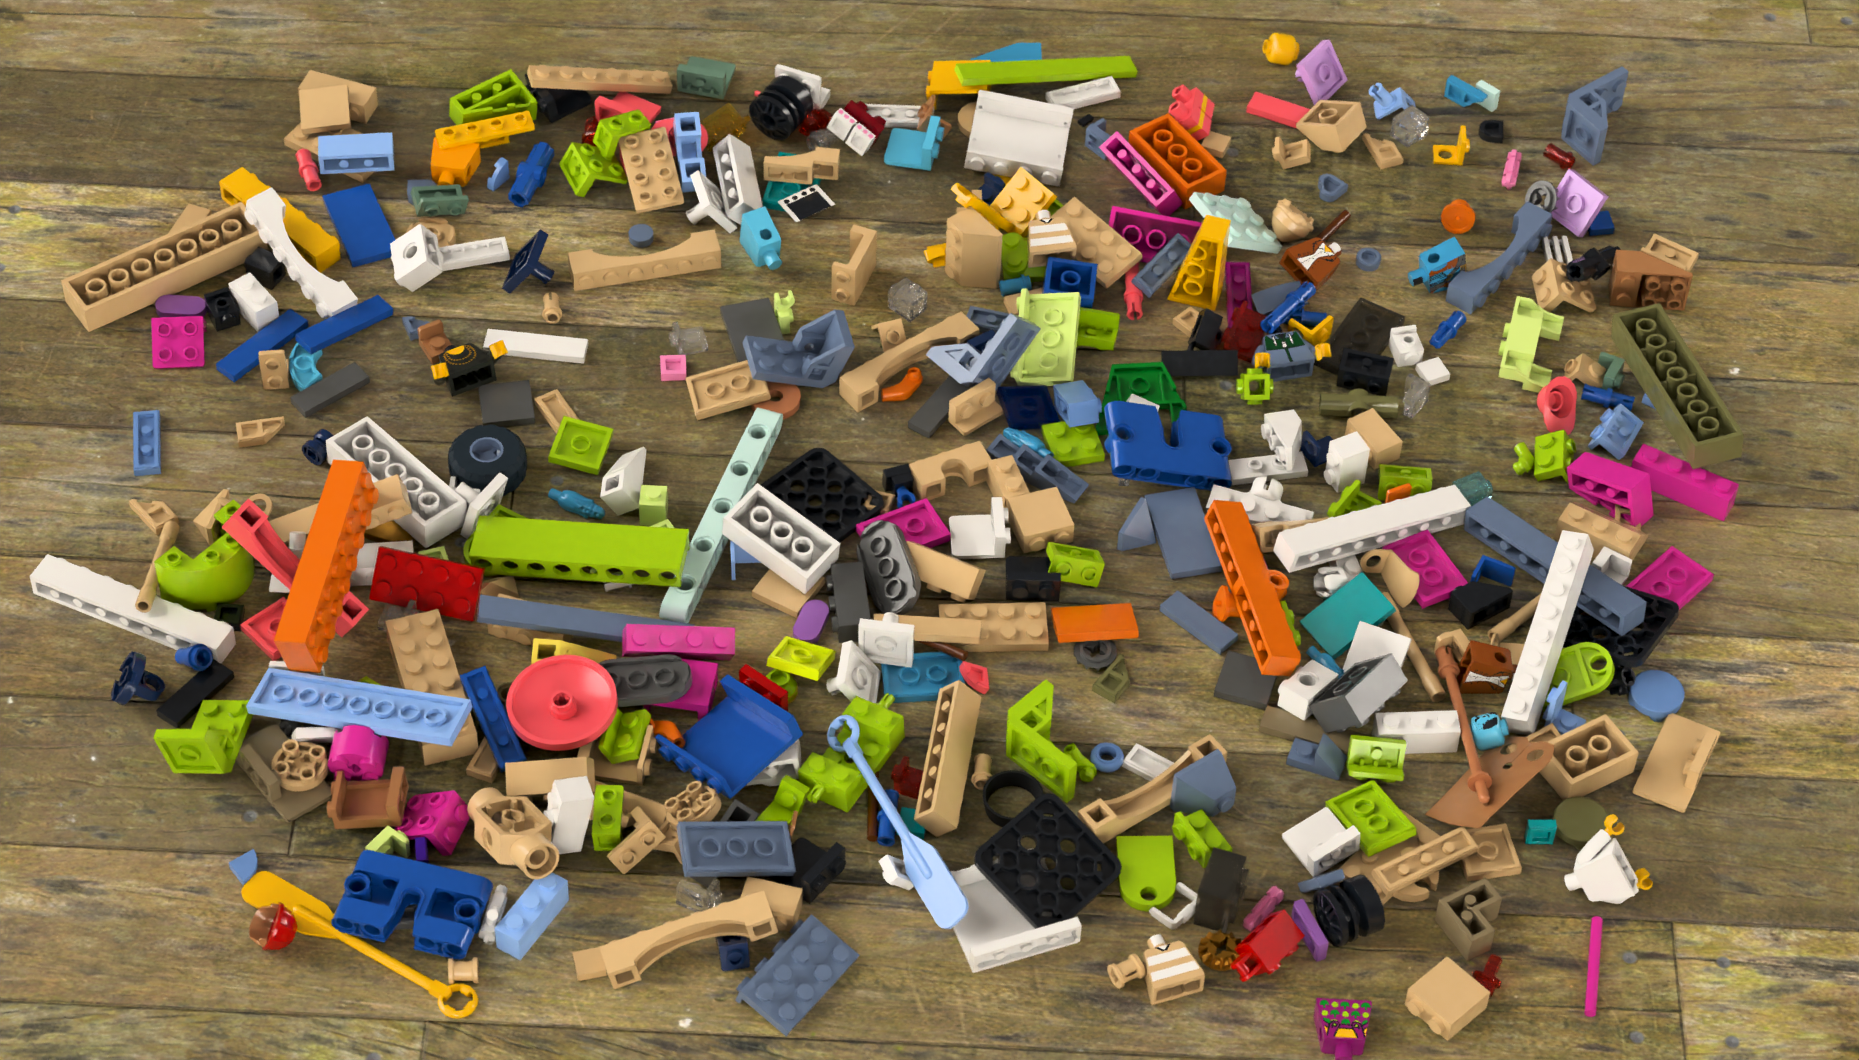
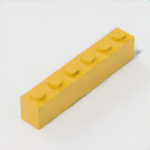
[219,167,341,273]

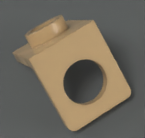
[871,318,907,353]

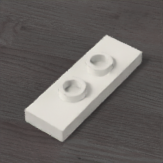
[1045,76,1121,109]
[439,237,510,271]
[1229,451,1308,485]

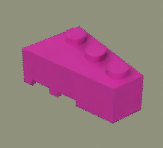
[1567,452,1654,527]

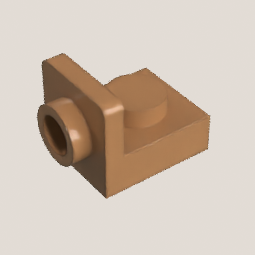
[418,319,452,364]

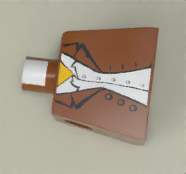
[1279,237,1341,291]
[1456,640,1518,694]

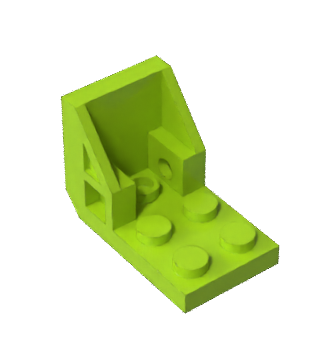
[1006,679,1077,803]
[153,700,253,774]

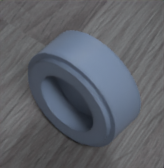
[628,224,654,248]
[1356,248,1381,272]

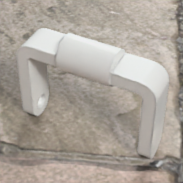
[1149,882,1201,930]

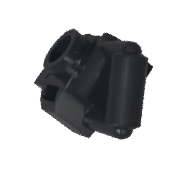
[1187,308,1224,350]

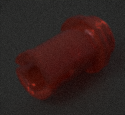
[1543,143,1576,170]

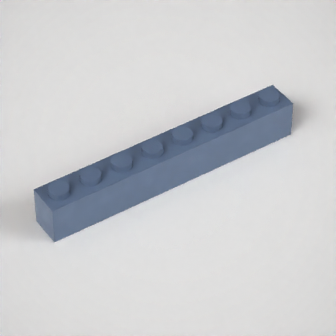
[1464,496,1646,636]

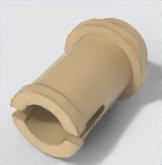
[542,292,562,324]
[971,754,992,790]

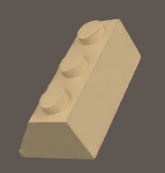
[945,206,1003,289]
[1554,502,1649,561]

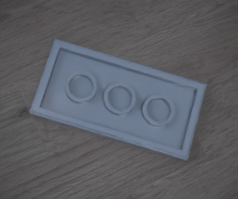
[1144,487,1222,580]
[676,821,796,877]

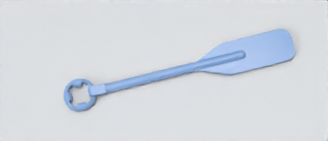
[827,715,969,929]

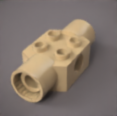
[467,787,559,879]

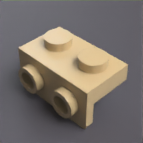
[1641,233,1699,272]

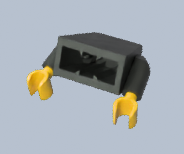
[431,340,508,397]

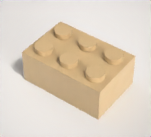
[1535,714,1639,800]

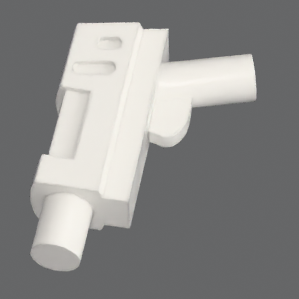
[478,885,508,943]

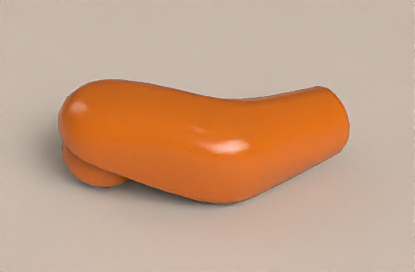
[881,367,923,402]
[649,718,685,748]

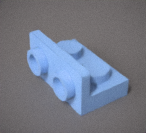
[1588,403,1644,460]

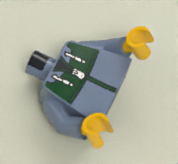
[1252,326,1332,382]

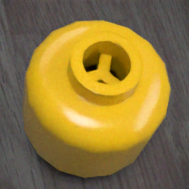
[1263,33,1299,65]

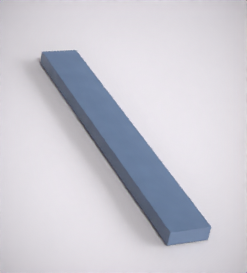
[477,595,695,642]

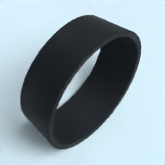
[983,770,1044,827]

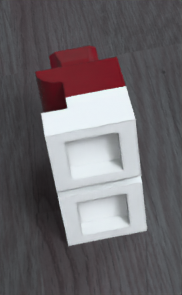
[827,100,886,156]

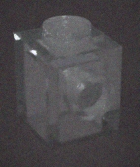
[1390,105,1430,148]
[888,277,928,322]

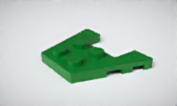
[1096,362,1187,435]

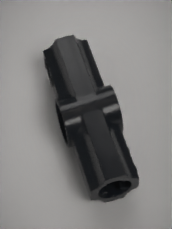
[1566,246,1621,282]

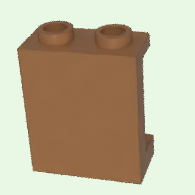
[327,766,409,829]

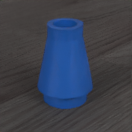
[175,644,213,671]

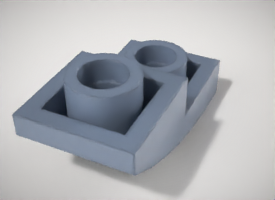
[1251,281,1309,320]

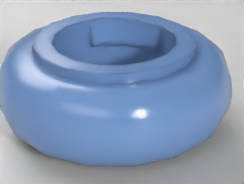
[1090,742,1124,773]

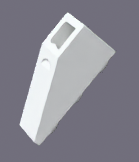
[1261,409,1302,471]
[600,447,646,516]

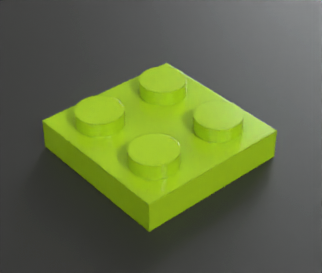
[548,416,613,475]
[1041,421,1105,467]

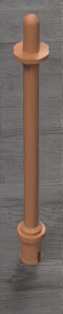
[1435,646,1492,804]

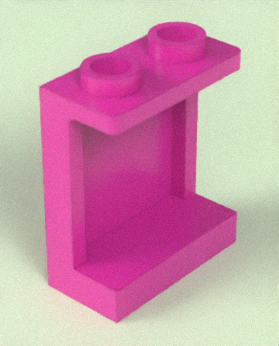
[643,655,718,721]

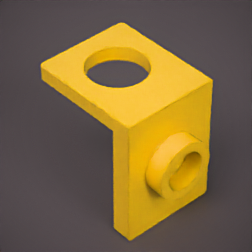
[1433,125,1470,165]
[1287,315,1334,346]

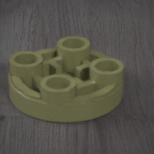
[1552,797,1608,851]

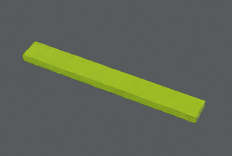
[954,56,1138,86]

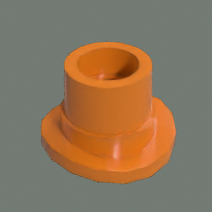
[1441,199,1475,234]
[1212,585,1241,622]

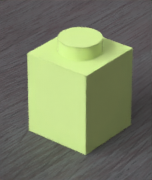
[639,485,668,526]

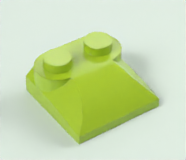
[1001,232,1046,282]

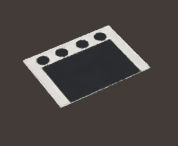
[778,184,835,222]

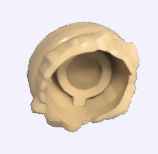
[1272,198,1314,242]

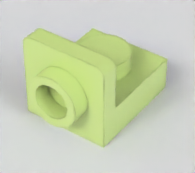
[365,825,411,859]

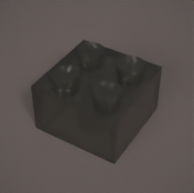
[1193,847,1249,933]

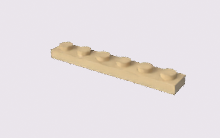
[527,65,672,94]

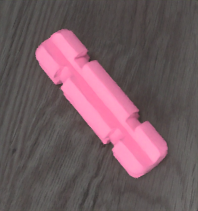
[1501,149,1522,190]
[1243,886,1284,932]

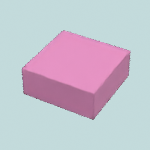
[660,355,687,381]

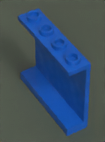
[655,674,803,799]

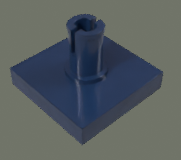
[502,229,555,294]

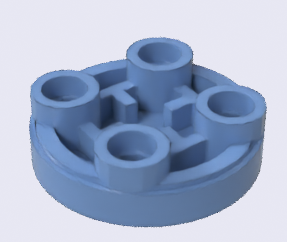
[1628,670,1685,722]

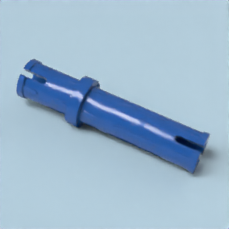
[1260,281,1316,334]

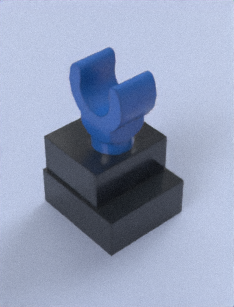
[882,464,916,508]

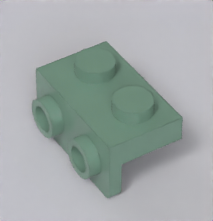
[411,184,469,217]

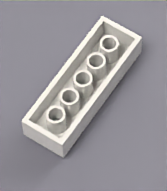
[326,416,467,548]

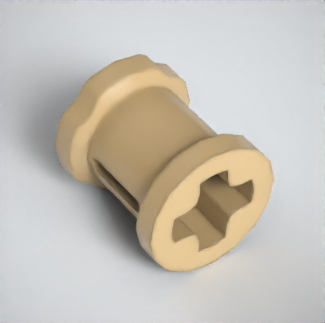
[1107,953,1146,989]
[448,957,479,985]

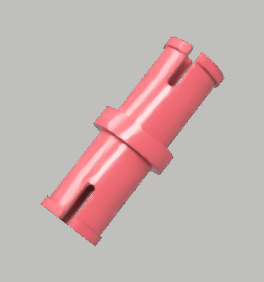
[295,149,322,191]

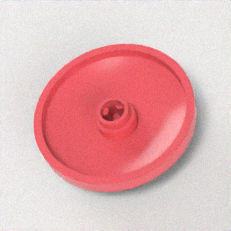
[506,655,618,751]

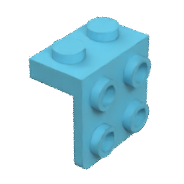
[884,116,944,171]

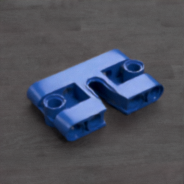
[1104,401,1232,491]
[331,850,494,959]

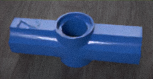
[508,142,554,208]

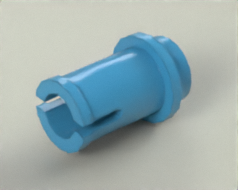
[999,274,1032,296]

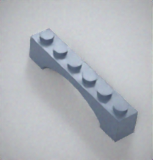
[1445,201,1553,315]

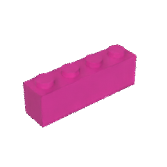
[1099,131,1183,216]
[1631,443,1739,522]
[622,624,735,661]

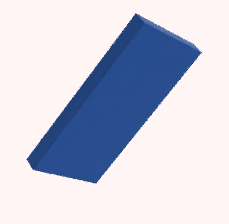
[322,183,395,268]

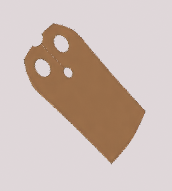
[1425,736,1554,828]

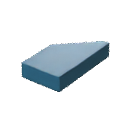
[1444,75,1488,107]

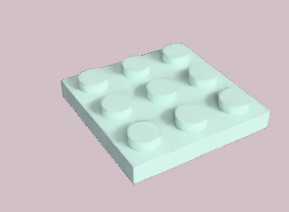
[1189,192,1283,254]

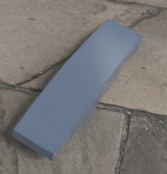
[986,434,1089,504]

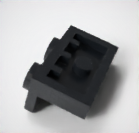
[1336,348,1394,396]

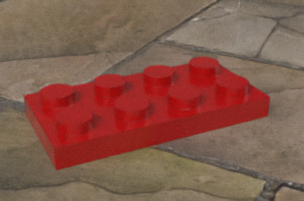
[369,546,485,622]

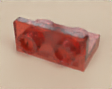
[1221,301,1267,363]

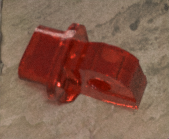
[799,109,833,137]
[582,116,599,147]
[1472,954,1503,997]

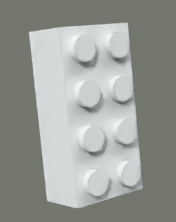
[722,483,840,594]

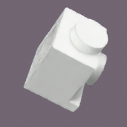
[1388,325,1424,367]

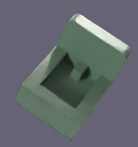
[1598,352,1625,391]

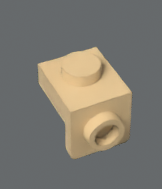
[1272,136,1311,170]
[1564,353,1606,388]
[1434,628,1470,664]

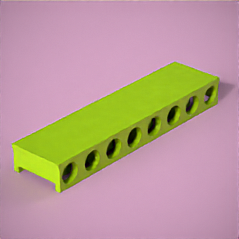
[469,515,690,587]

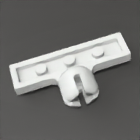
[1313,555,1385,626]

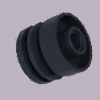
[749,75,813,140]
[1313,874,1385,947]

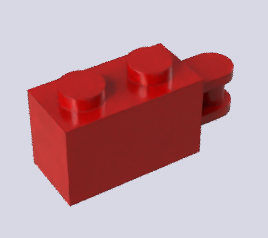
[1230,909,1305,982]

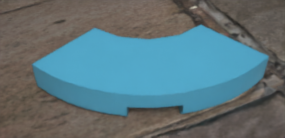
[289,342,323,391]

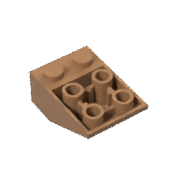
[1608,250,1693,311]

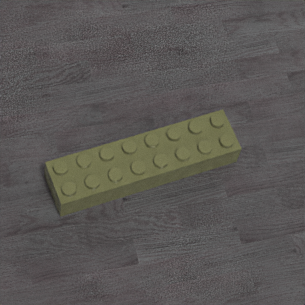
[1611,303,1744,469]

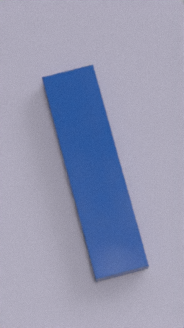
[296,295,393,354]
[216,309,309,382]
[460,666,527,773]

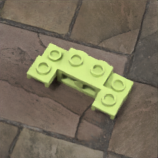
[1498,296,1564,393]

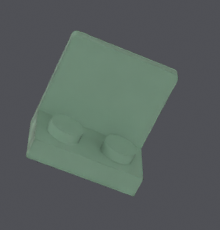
[677,56,736,100]

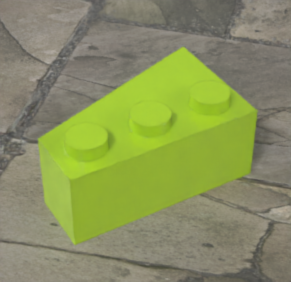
[449,69,538,125]

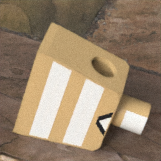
[1028,210,1077,268]
[1142,934,1205,1005]

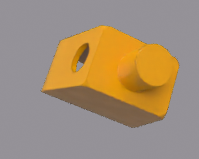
[431,137,481,187]

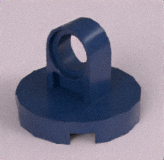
[111,651,165,705]

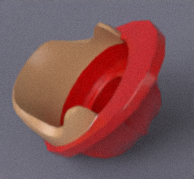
[249,902,297,951]

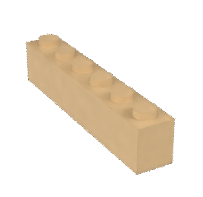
[260,474,412,568]
[914,680,982,837]

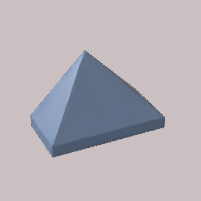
[1117,497,1156,551]

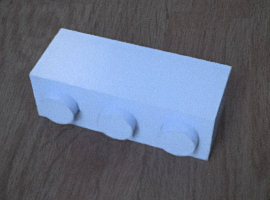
[318,132,395,174]
[495,872,569,960]

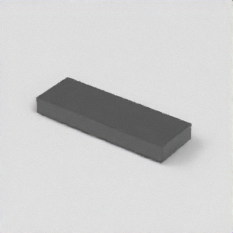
[290,362,370,418]
[908,376,970,439]

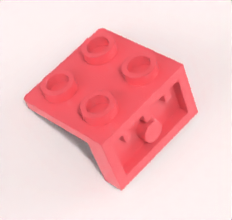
[595,92,661,132]

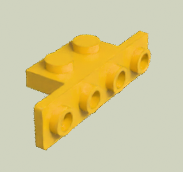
[435,111,535,149]

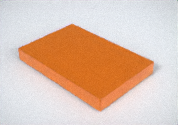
[1051,603,1139,643]

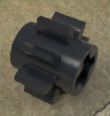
[1606,663,1635,696]

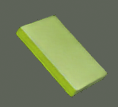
[1325,780,1417,857]

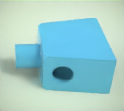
[739,206,782,270]

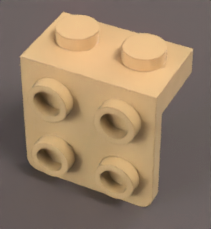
[1532,258,1596,313]

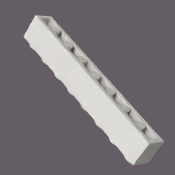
[1273,485,1471,573]
[1501,530,1594,736]
[30,554,236,664]

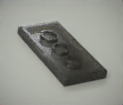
[1314,297,1405,376]

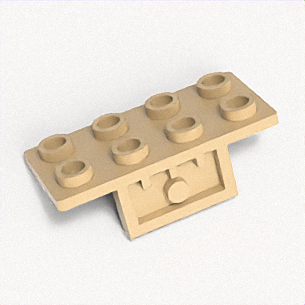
[618,127,684,214]
[1633,713,1721,813]

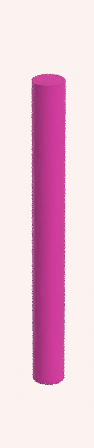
[1584,916,1603,1017]

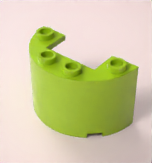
[154,499,255,612]

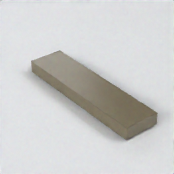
[1259,705,1372,756]

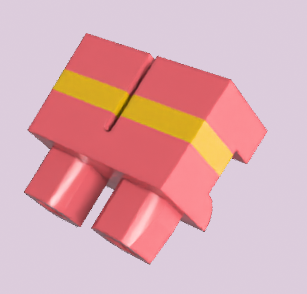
[1168,84,1215,141]

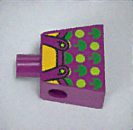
[1314,998,1372,1060]

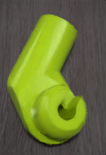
[1512,442,1534,475]
[1064,743,1097,782]

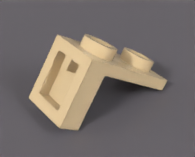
[259,350,289,390]
[607,806,666,874]

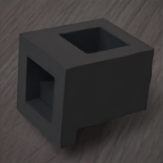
[204,287,241,332]

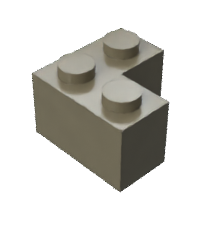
[1435,878,1502,961]

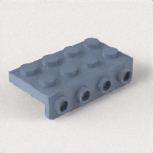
[735,914,859,1037]

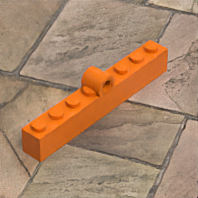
[1204,500,1301,677]

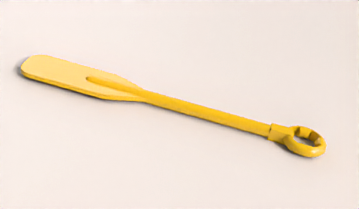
[241,871,478,1019]

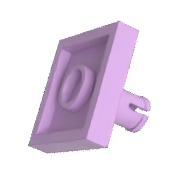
[1296,40,1348,105]
[1552,169,1608,237]

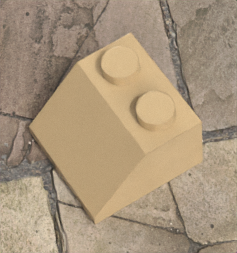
[1296,100,1367,153]

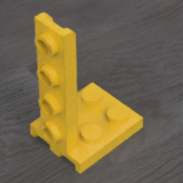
[950,167,1057,238]

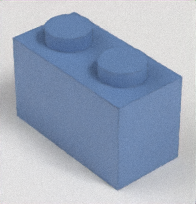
[1053,380,1102,428]

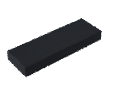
[1161,350,1238,376]
[156,659,235,729]

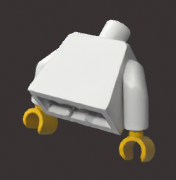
[1564,814,1653,904]

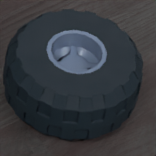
[448,424,527,496]

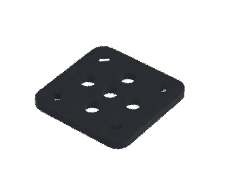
[761,448,884,543]
[1563,586,1679,668]
[974,793,1122,929]

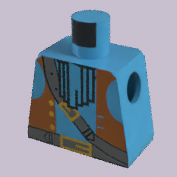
[1408,237,1466,294]

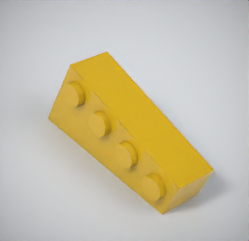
[1167,215,1231,311]

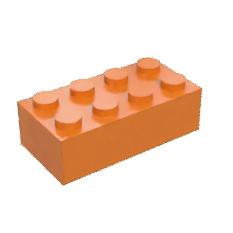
[1128,113,1227,209]

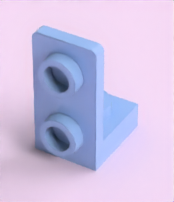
[1543,680,1586,735]

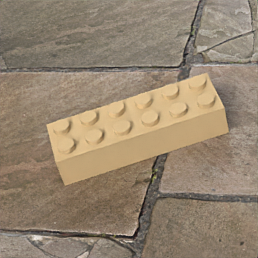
[385,609,478,766]

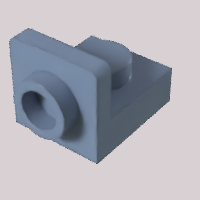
[1085,118,1111,160]

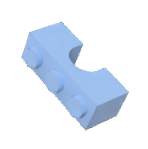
[673,112,706,193]

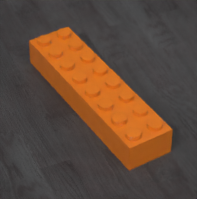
[274,460,379,673]

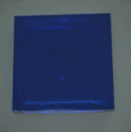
[997,385,1060,430]

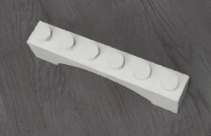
[244,187,358,319]

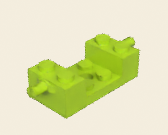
[798,693,905,813]

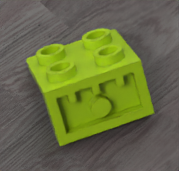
[559,142,628,197]

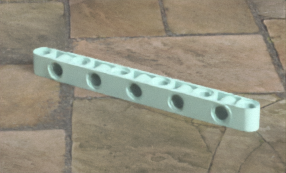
[659,408,783,623]

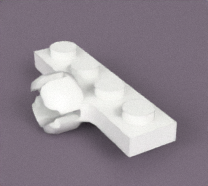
[1206,476,1314,524]

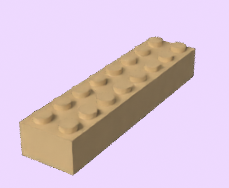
[61,202,268,332]

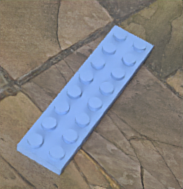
[246,668,473,747]

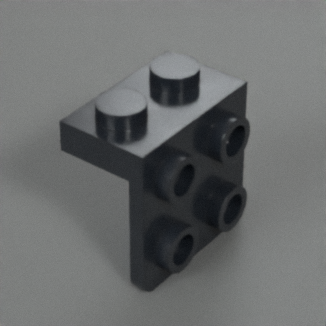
[525,74,592,123]
[1006,556,1061,602]
[769,837,846,904]

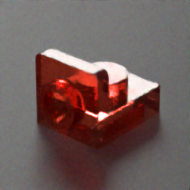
[891,756,923,800]

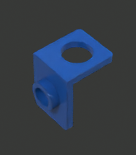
[1470,555,1516,586]

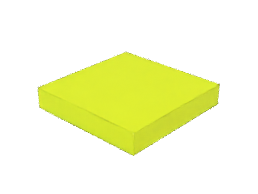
[766,636,836,681]

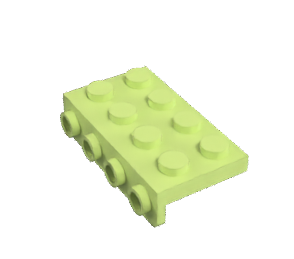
[1010,288,1081,387]

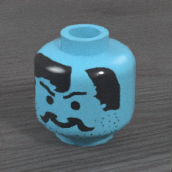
[1469,712,1509,751]

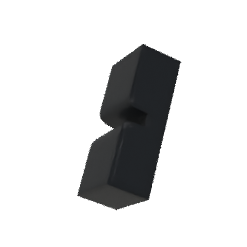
[1078,114,1094,127]

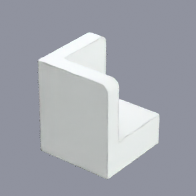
[1592,546,1632,585]

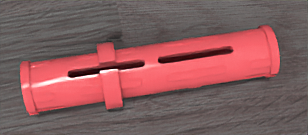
[1124,262,1143,320]

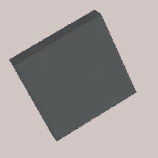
[478,380,535,427]
[1213,651,1277,710]

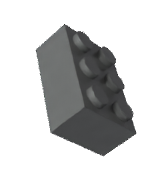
[1309,653,1408,733]

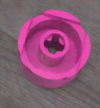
[328,725,389,781]

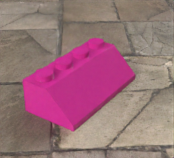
[1109,206,1202,269]

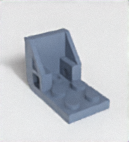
[1561,66,1629,166]
[742,310,855,388]
[926,313,1041,391]

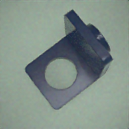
[1300,430,1333,467]

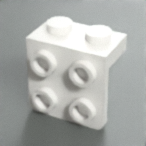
[949,497,1011,559]

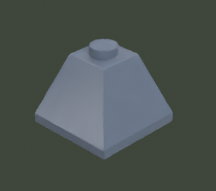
[1170,749,1236,817]

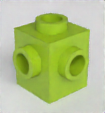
[1236,368,1274,405]

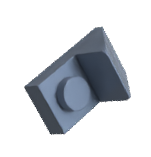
[1286,733,1347,781]

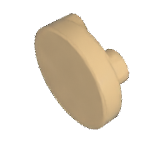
[271,739,328,792]
[664,781,721,830]

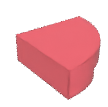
[959,661,989,694]

